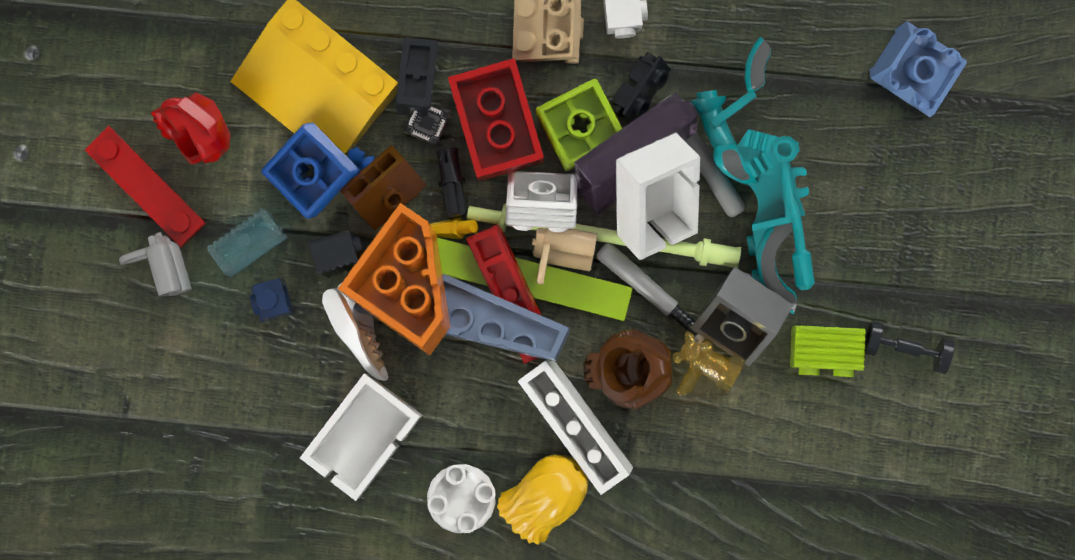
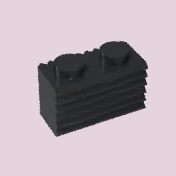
[308,229,366,279]

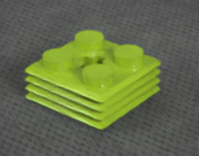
[536,79,626,171]

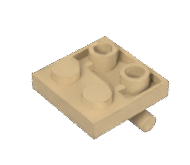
[512,0,584,64]

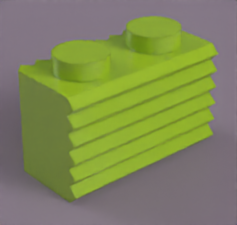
[790,325,866,377]

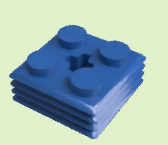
[261,122,359,219]

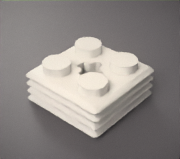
[505,171,577,232]

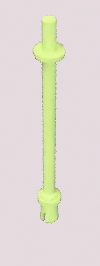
[467,203,741,268]

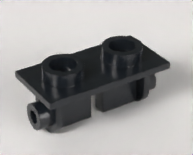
[611,52,671,126]

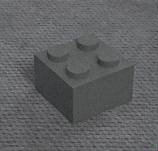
[691,266,793,367]

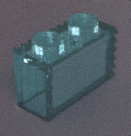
[207,208,288,277]

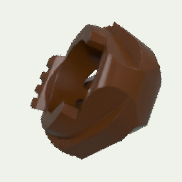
[583,329,672,409]

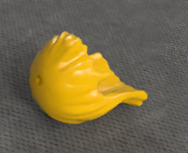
[497,454,589,545]

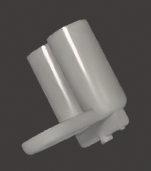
[119,232,192,297]

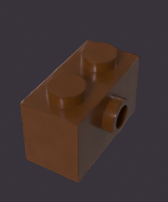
[339,145,427,231]

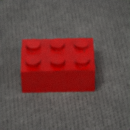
[448,58,544,182]

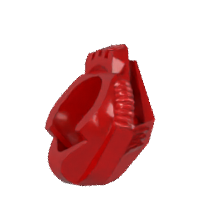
[151,93,231,165]

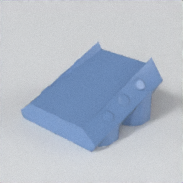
[869,21,967,117]

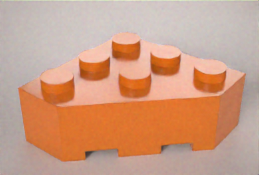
[338,203,451,355]

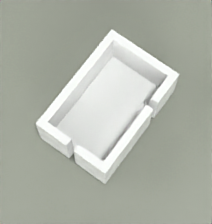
[616,133,700,260]
[300,374,423,501]

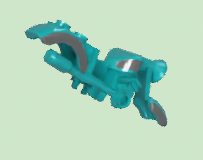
[688,36,815,315]

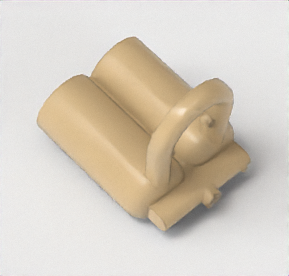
[532,228,597,285]

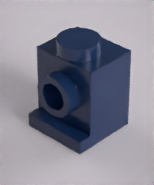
[250,278,294,322]

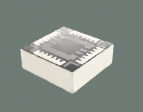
[404,106,450,146]

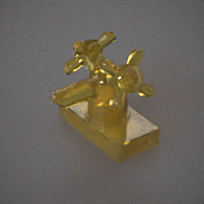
[672,332,746,397]

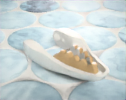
[322,284,388,381]

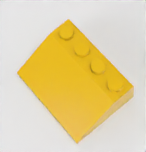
[230,0,398,156]

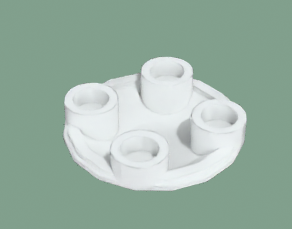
[427,464,496,533]

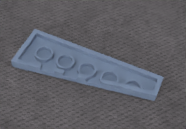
[353,273,571,362]

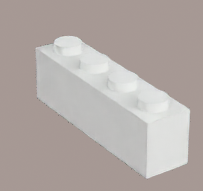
[518,360,633,495]

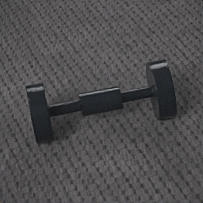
[864,320,954,374]

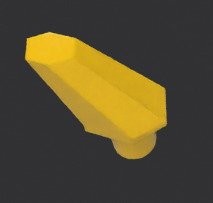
[430,217,478,239]

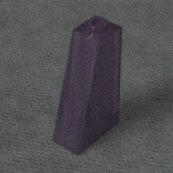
[574,92,698,215]

